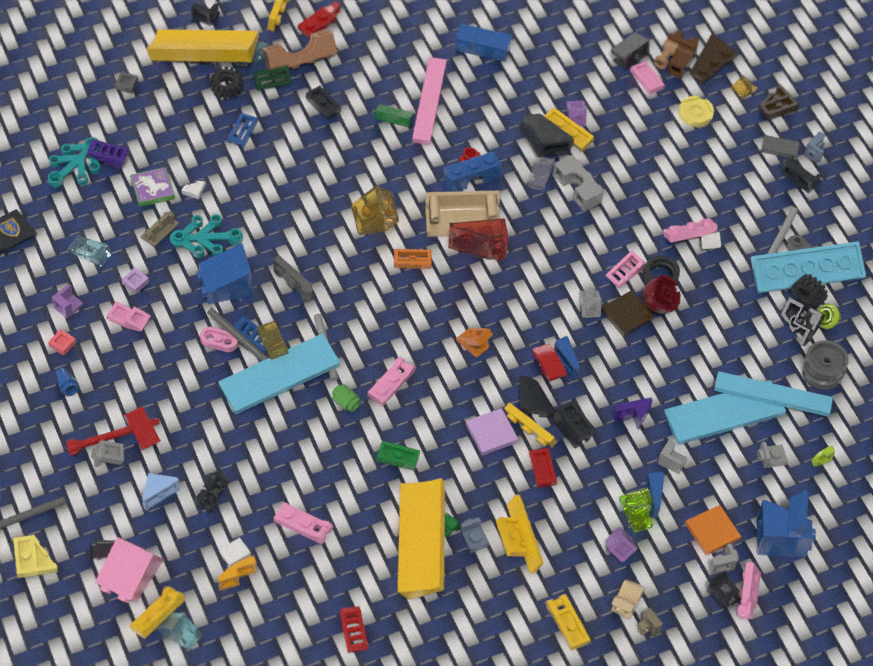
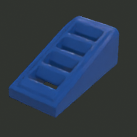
[234,316,275,354]
[554,336,580,380]
[646,472,664,518]

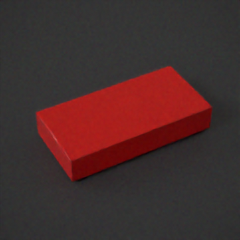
[124,406,161,451]
[529,448,557,488]

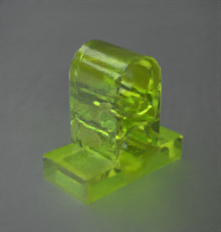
[619,488,653,533]

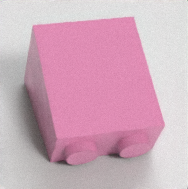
[95,537,164,603]

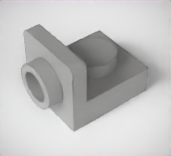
[91,440,124,467]
[757,442,788,468]
[709,544,739,575]

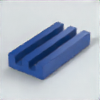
[227,113,258,148]

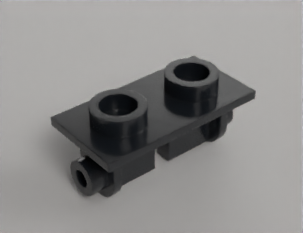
[195,469,229,513]

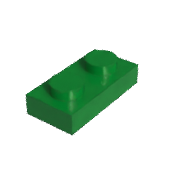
[377,441,420,471]

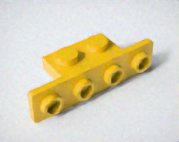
[496,495,544,573]

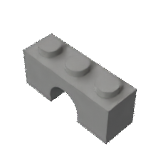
[553,154,604,211]

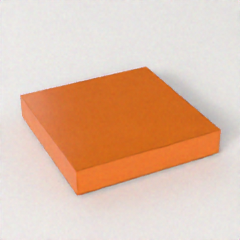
[685,505,741,556]

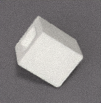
[219,538,251,568]

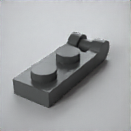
[273,255,312,302]

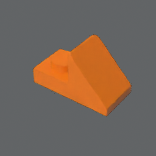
[456,328,493,357]

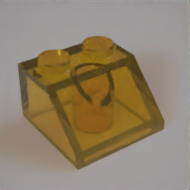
[351,185,399,235]

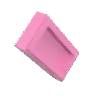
[630,61,664,95]

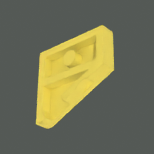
[13,535,58,578]

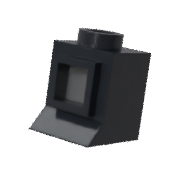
[706,571,740,609]

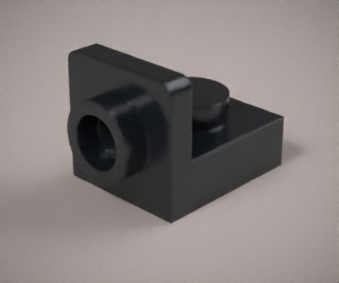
[191,3,220,26]

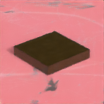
[601,290,654,337]

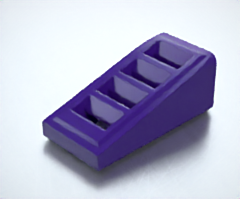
[86,139,129,169]

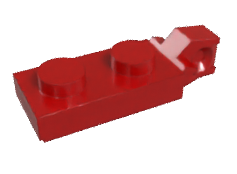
[298,1,341,39]

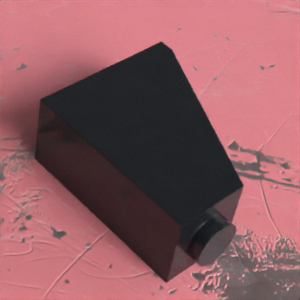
[520,113,574,158]

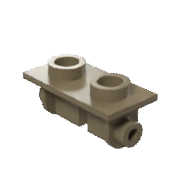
[140,211,179,247]

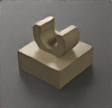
[637,608,662,637]

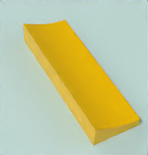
[146,30,259,62]
[398,478,445,600]

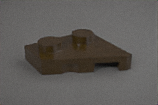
[759,84,799,120]

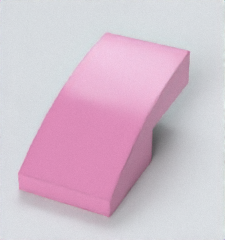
[106,301,151,332]

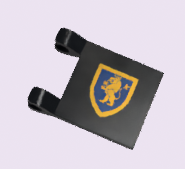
[0,209,37,256]

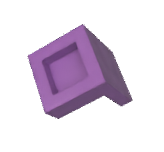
[52,284,83,319]
[605,526,637,563]

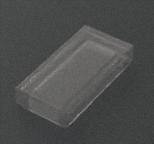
[526,156,554,191]

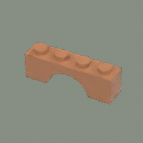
[262,29,338,73]

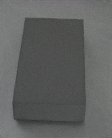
[761,135,800,160]

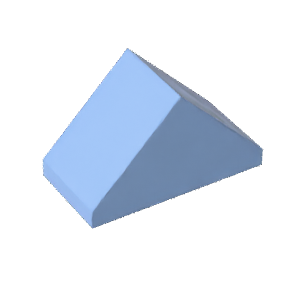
[142,473,180,510]

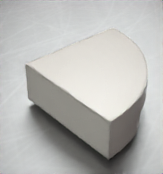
[181,181,206,199]

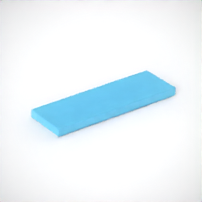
[751,241,866,294]
[218,333,341,414]
[663,380,786,445]

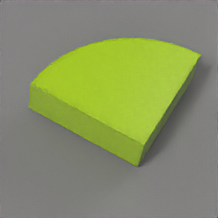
[811,446,835,467]

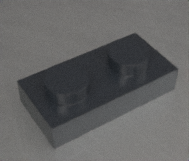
[306,85,342,120]

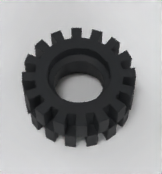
[211,66,243,100]
[791,274,828,309]

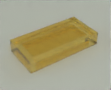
[257,320,289,360]

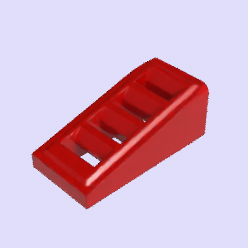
[340,606,368,654]

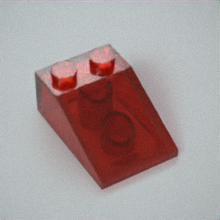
[448,218,509,260]

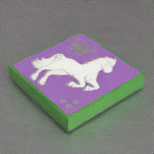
[130,167,175,207]

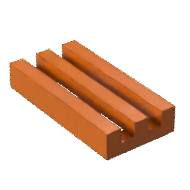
[394,249,432,269]

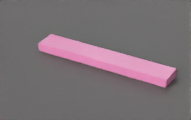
[412,57,447,145]

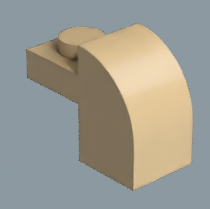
[611,579,646,619]

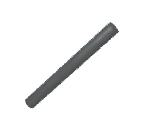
[207,307,268,362]
[0,496,66,529]

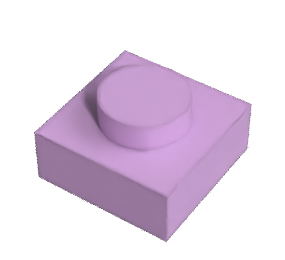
[121,268,149,294]

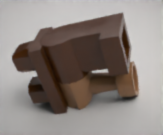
[653,30,699,79]

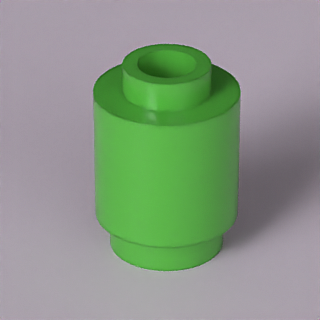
[332,384,361,412]

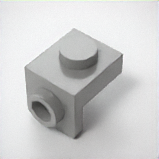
[579,289,601,318]

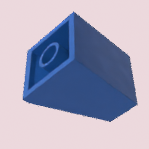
[196,243,252,304]
[756,500,816,558]

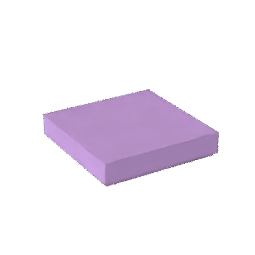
[466,408,518,456]

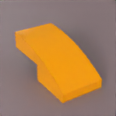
[218,556,257,591]

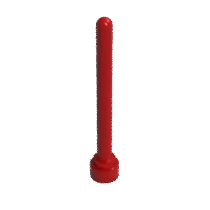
[66,418,160,456]

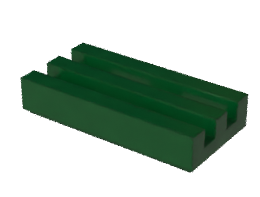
[253,65,291,90]

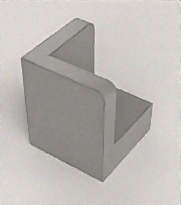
[658,439,687,474]

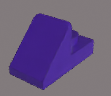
[612,397,653,430]

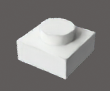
[701,232,721,250]

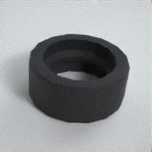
[643,256,680,284]

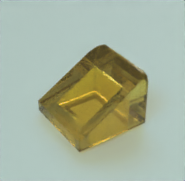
[731,75,757,99]

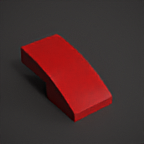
[532,343,567,381]

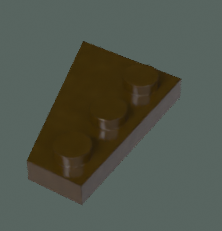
[690,34,738,85]

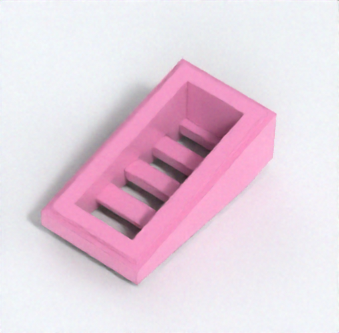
[606,251,645,288]

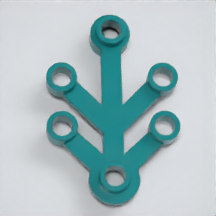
[48,137,100,188]
[170,214,243,258]

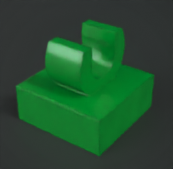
[445,512,462,537]

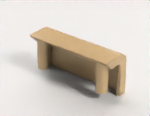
[425,191,501,237]

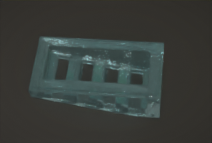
[68,235,111,267]

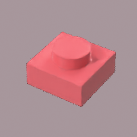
[48,329,76,356]

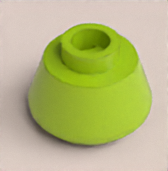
[817,303,841,329]

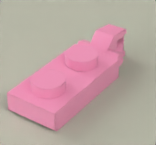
[738,562,761,620]

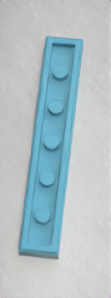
[714,371,833,417]

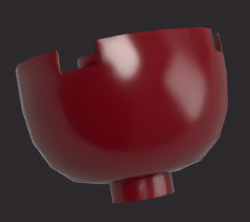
[643,275,681,314]

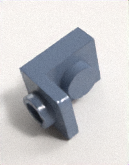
[804,131,825,164]
[460,518,489,553]

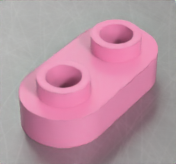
[200,327,238,352]

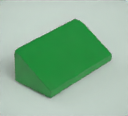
[375,104,414,127]

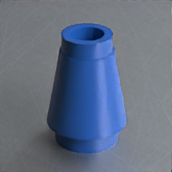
[56,368,79,396]

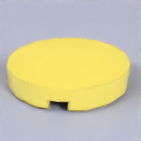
[678,96,714,127]

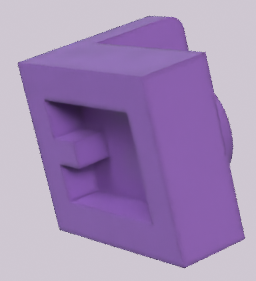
[566,101,587,126]

